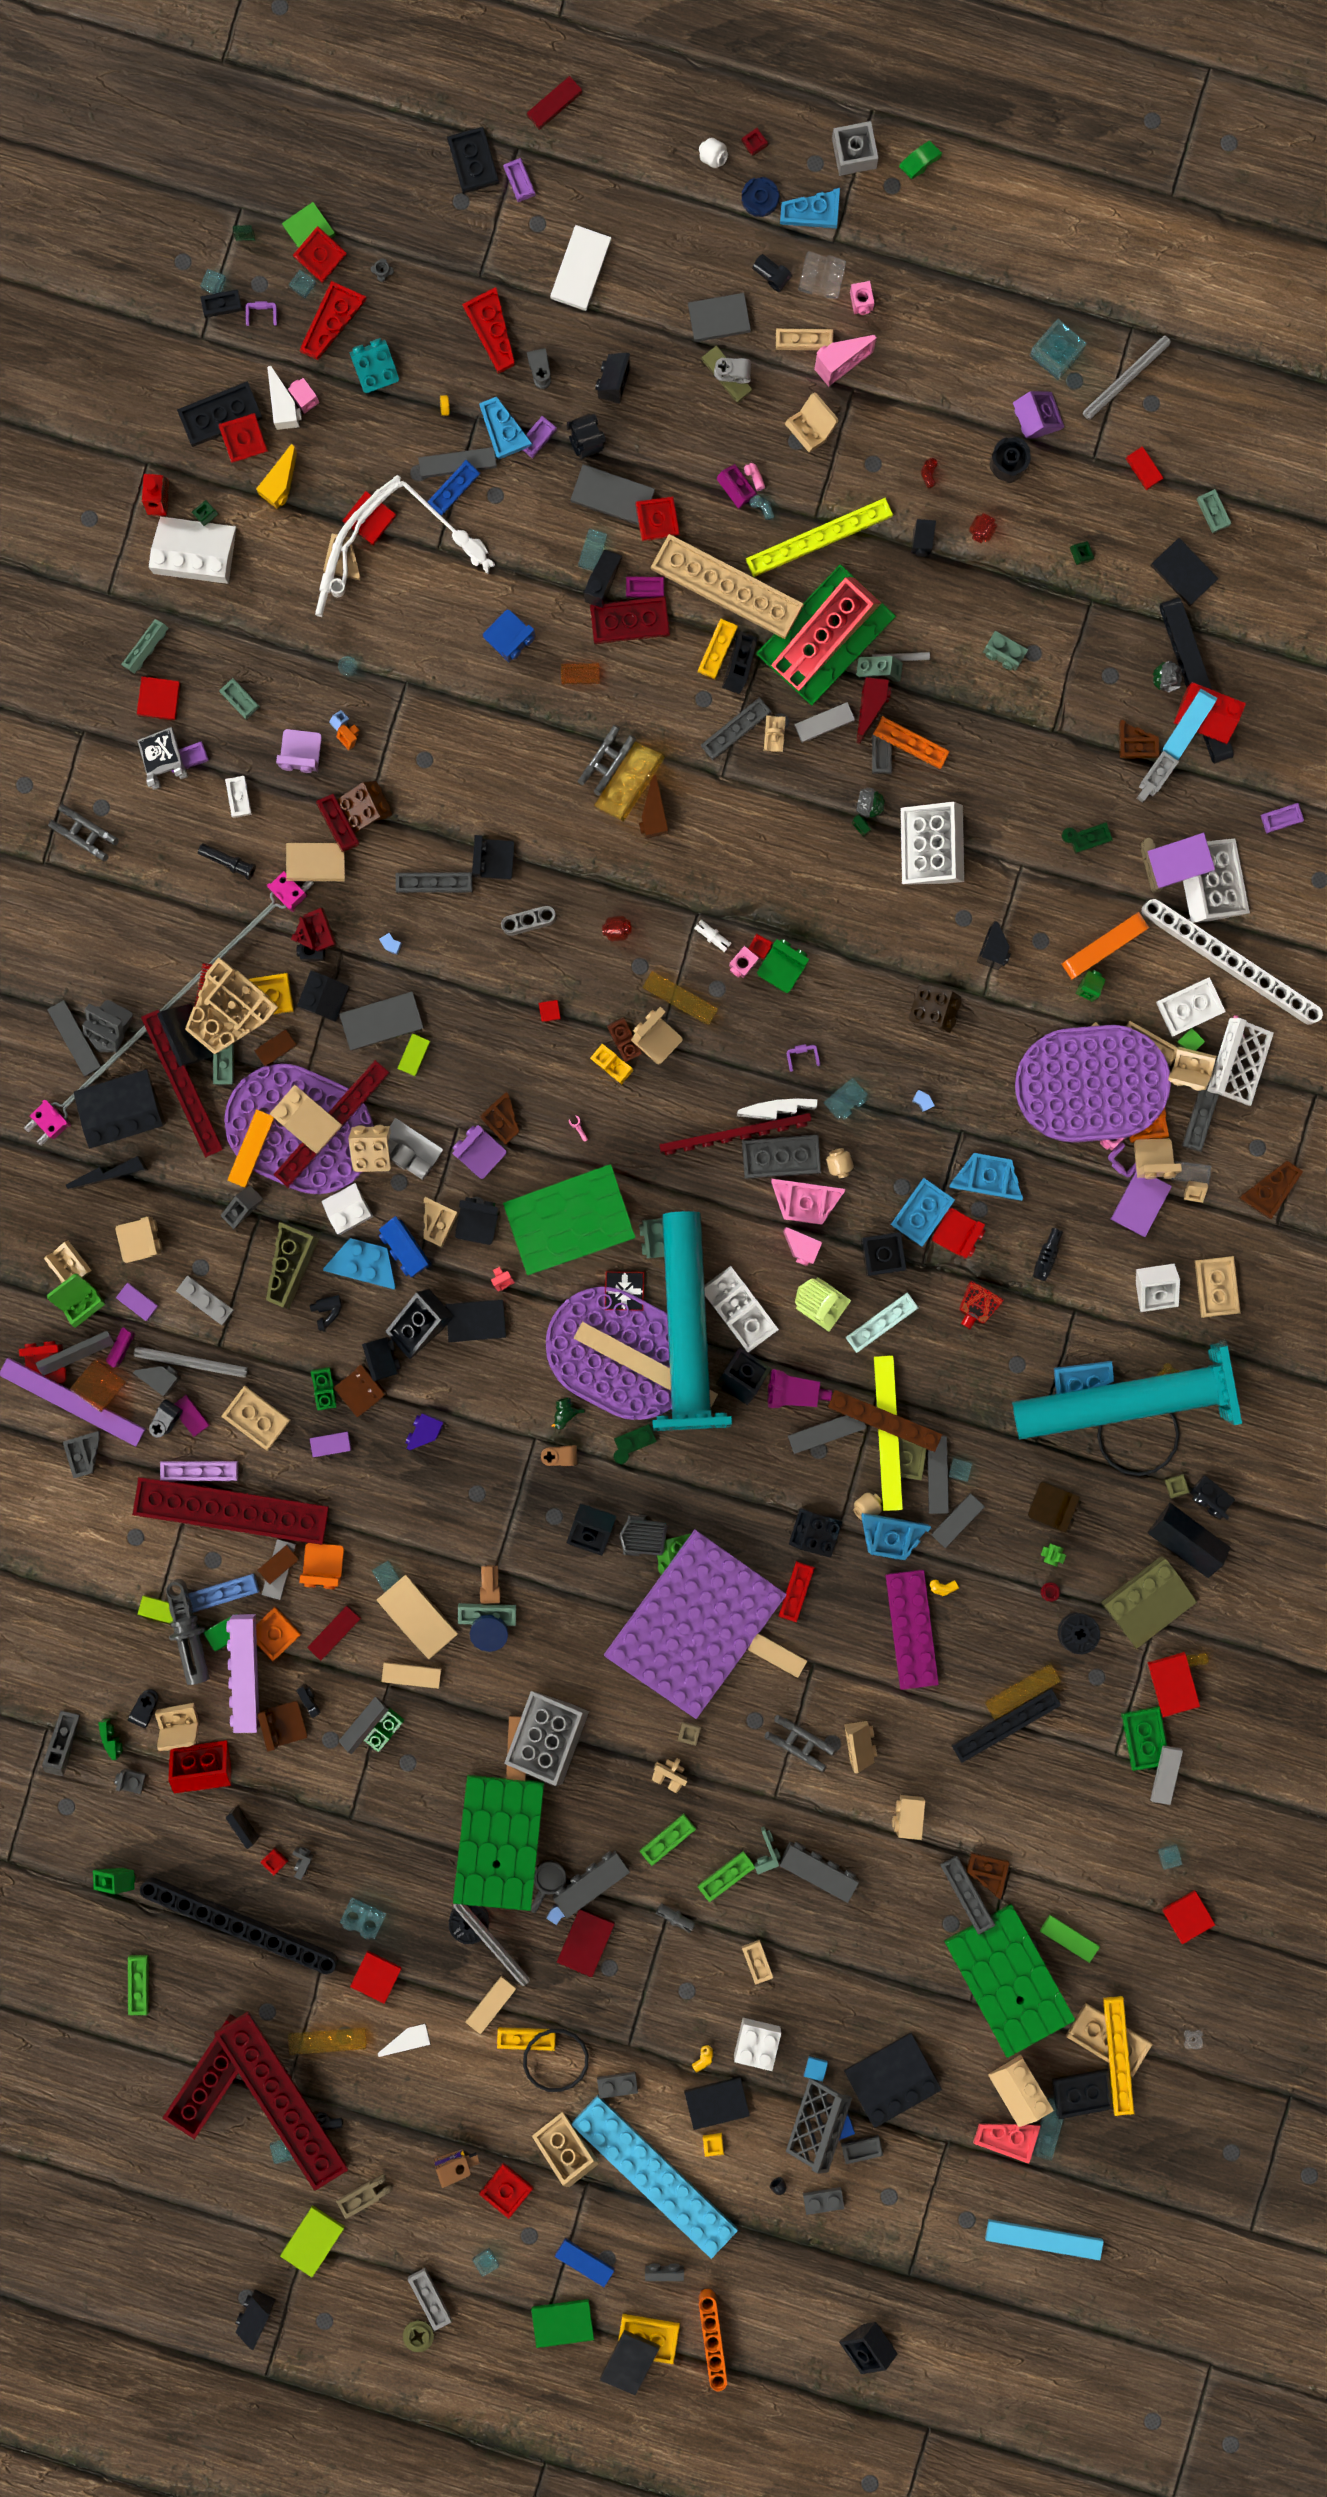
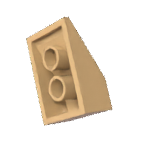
[270,1085,343,1154]
[844,1721,877,1773]
[532,2112,600,2187]

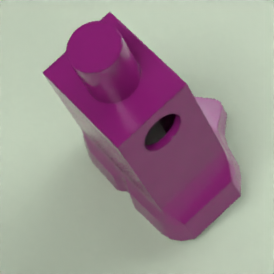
[767,1369,832,1408]

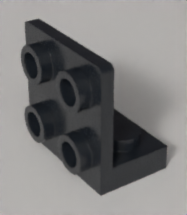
[472,835,514,880]
[1190,1475,1235,1520]
[789,1508,842,1557]

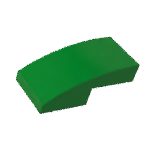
[899,140,942,179]
[311,1367,337,1411]
[363,1708,404,1752]
[98,1719,123,1760]

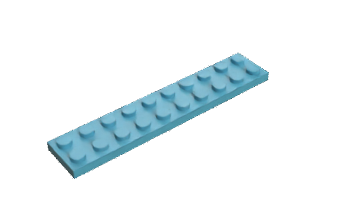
[571,2095,738,2259]

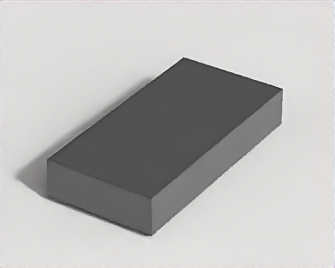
[872,735,892,774]
[841,2135,883,2164]

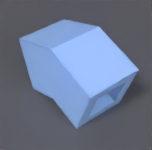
[330,710,349,731]
[379,933,402,955]
[912,1090,934,1112]
[546,1905,565,1925]

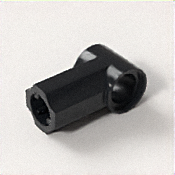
[752,254,793,292]

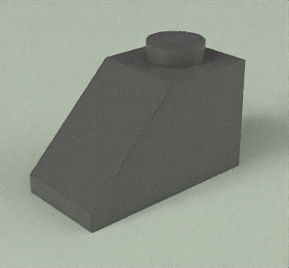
[221,1186,263,1229]
[133,1365,181,1396]

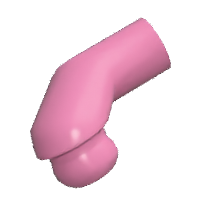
[744,463,765,491]

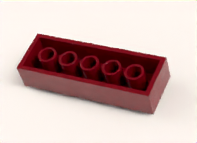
[163,2013,238,2140]

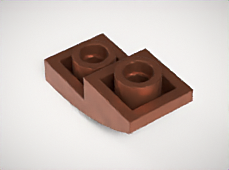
[607,1017,642,1062]

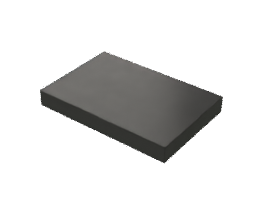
[688,293,751,342]

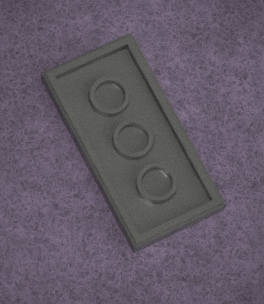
[570,464,655,525]
[339,992,424,1051]
[742,1135,821,1179]

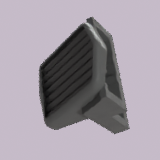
[82,1000,133,1052]
[620,1514,667,1556]

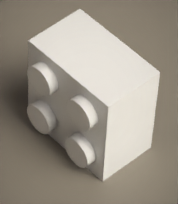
[734,2018,781,2071]

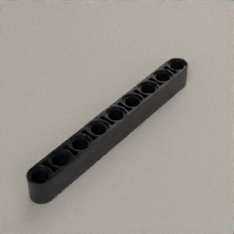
[1160,597,1234,764]

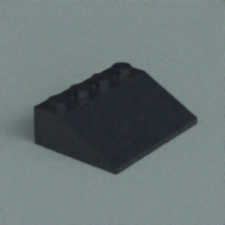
[74,1069,166,1149]
[844,2033,942,2128]

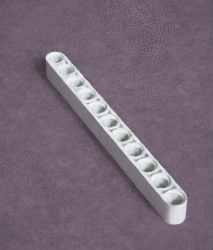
[1142,899,1323,1025]

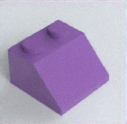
[1013,391,1064,438]

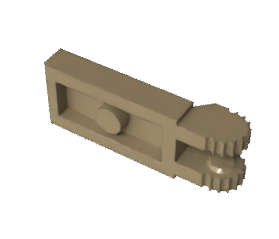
[1140,838,1163,893]
[336,2174,392,2219]

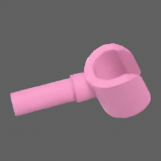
[569,1115,588,1142]

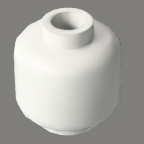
[699,138,728,168]

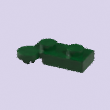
[1061,822,1113,854]
[613,1424,657,1464]

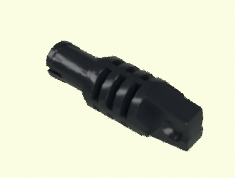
[1033,1228,1063,1281]

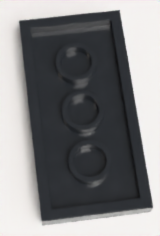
[177,381,263,447]

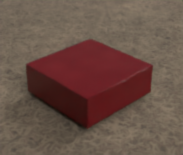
[741,128,768,156]

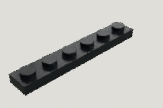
[951,1687,1061,1763]

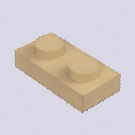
[742,1940,773,1985]

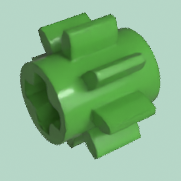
[1041,1543,1066,1567]

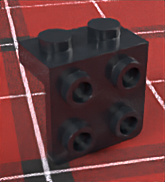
[455,1197,500,1245]

